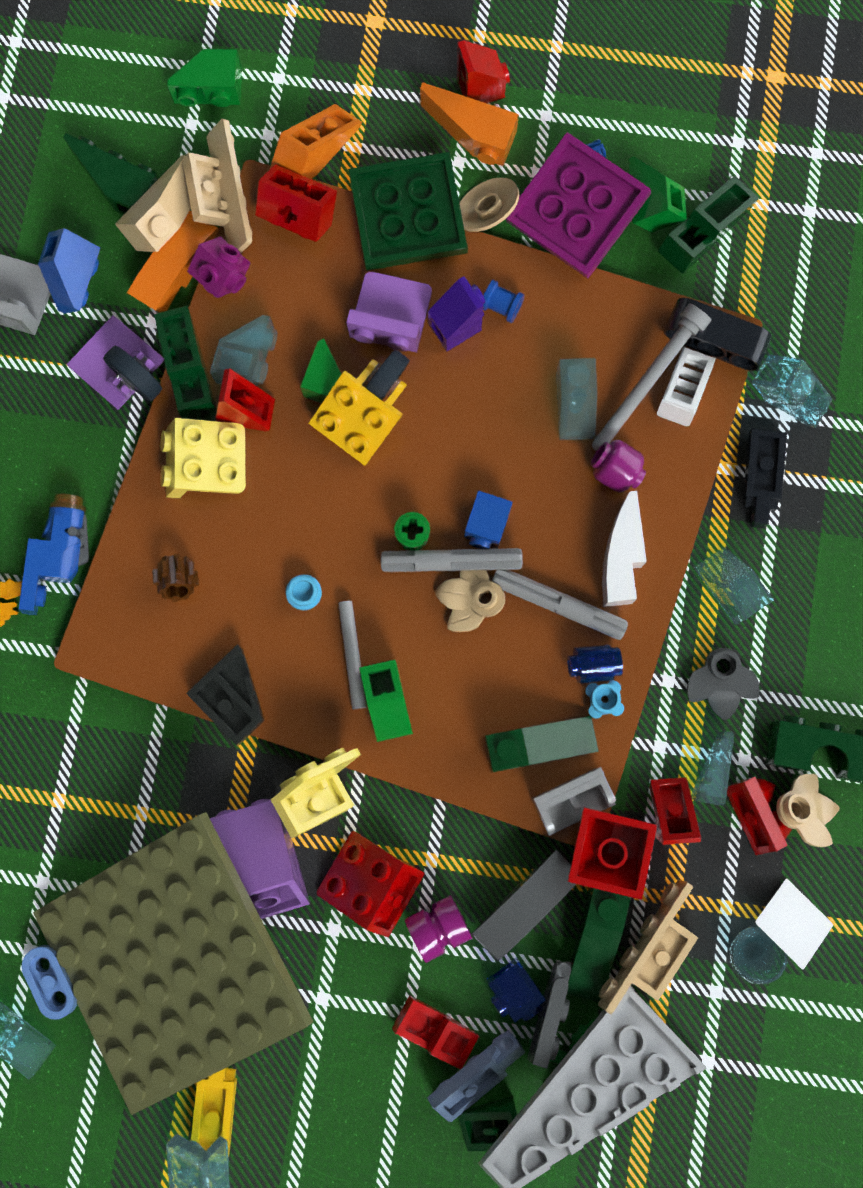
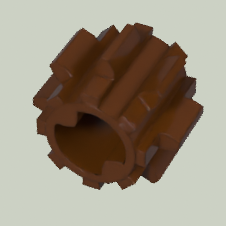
[152,554,199,602]

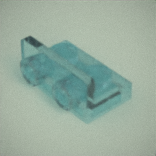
[166,1133,230,1188]

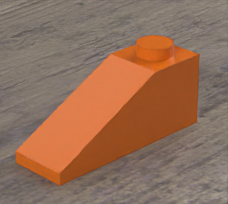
[420,82,519,166]
[270,104,362,179]

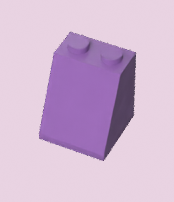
[210,799,310,919]

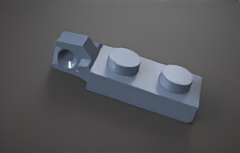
[427,1030,525,1122]

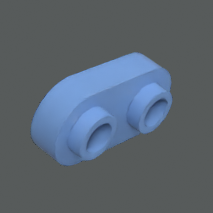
[22,945,77,1020]

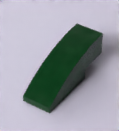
[658,176,759,274]

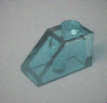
[556,358,597,440]
[694,547,774,625]

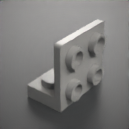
[0,254,51,335]

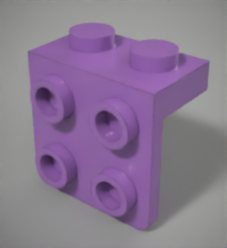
[346,272,432,353]

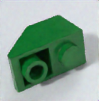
[167,49,242,107]
[628,156,687,233]
[359,659,413,742]

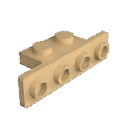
[182,119,253,254]
[598,880,698,1014]

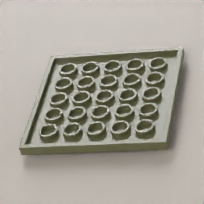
[33,812,314,1115]

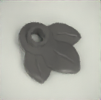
[687,648,759,720]

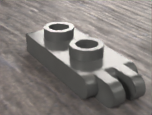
[527,961,571,1069]

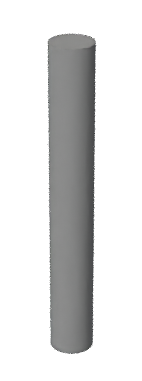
[338,601,367,710]

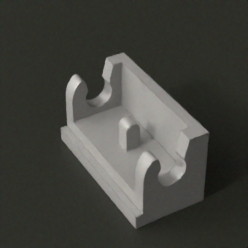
[531,767,616,836]

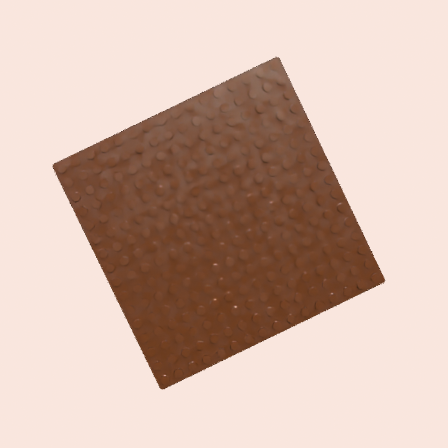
[54,160,763,846]

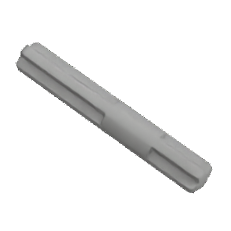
[380,548,523,572]
[492,570,628,640]

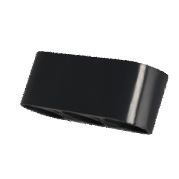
[664,298,772,371]

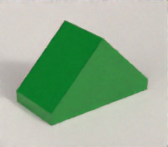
[300,338,341,403]

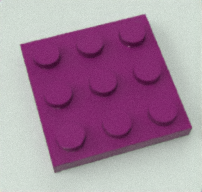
[505,132,651,279]

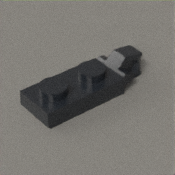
[743,428,787,529]

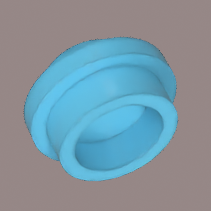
[286,574,322,611]

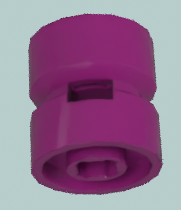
[405,894,473,963]

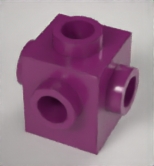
[187,236,251,298]

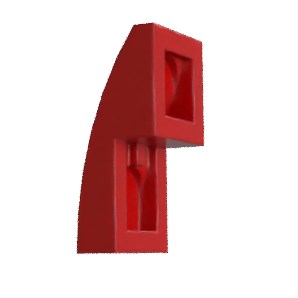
[391,995,479,1069]

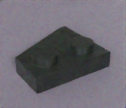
[186,645,265,746]

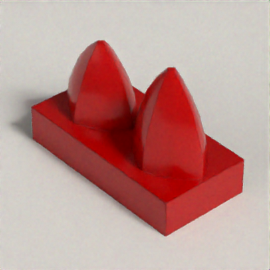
[724,777,792,855]

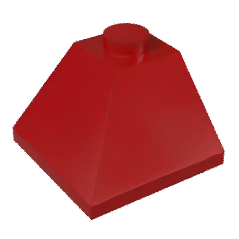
[567,807,657,900]

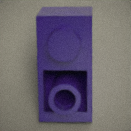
[428,276,485,352]

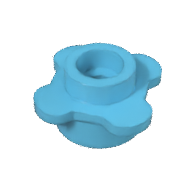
[585,680,624,719]

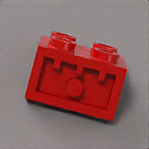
[317,831,425,938]

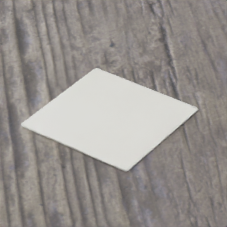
[755,879,833,969]

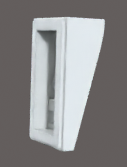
[657,347,716,426]

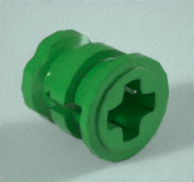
[394,512,430,551]

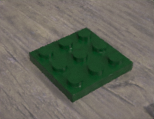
[348,152,468,271]

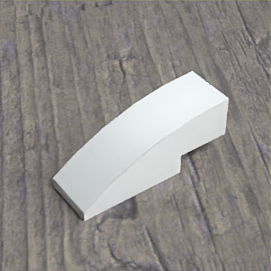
[602,491,647,607]

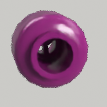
[591,440,646,493]

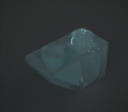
[210,315,277,387]
[752,354,833,428]

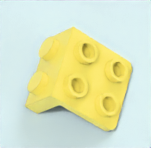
[160,418,246,498]
[271,748,361,839]

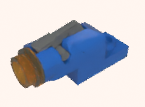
[19,494,89,615]

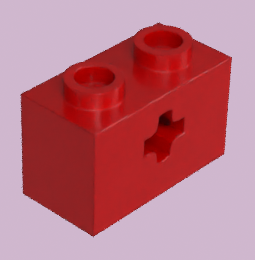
[255,164,337,242]

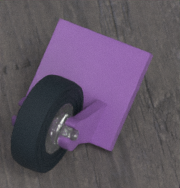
[66,315,164,410]

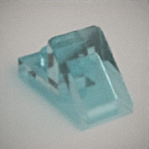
[0,1001,56,1080]

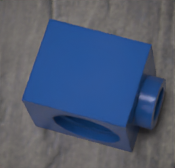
[464,491,513,549]

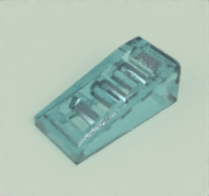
[691,731,734,806]

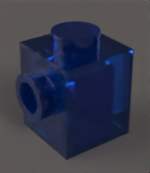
[487,957,545,1022]

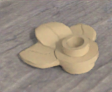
[435,570,505,632]
[776,774,840,847]

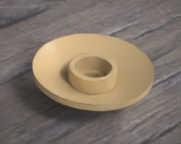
[460,178,520,232]

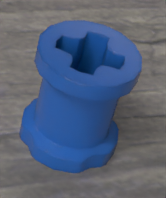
[483,280,525,323]

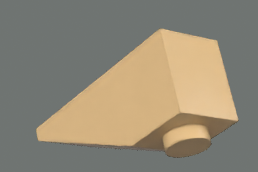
[115,155,191,252]

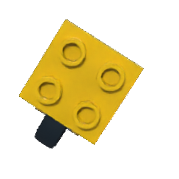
[308,350,410,466]

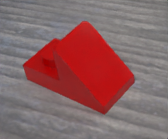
[650,777,701,845]

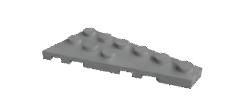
[478,987,707,1188]

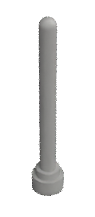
[592,303,712,451]

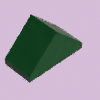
[458,1096,518,1151]

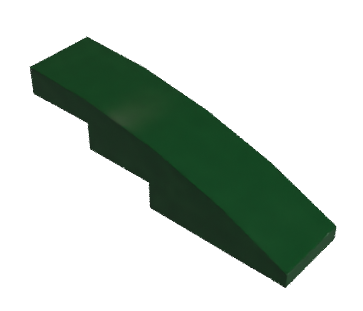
[154,305,217,421]

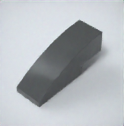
[471,850,576,961]

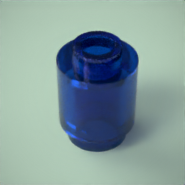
[567,644,623,684]

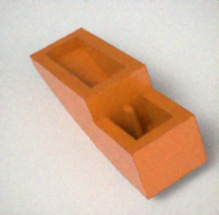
[127,211,220,313]

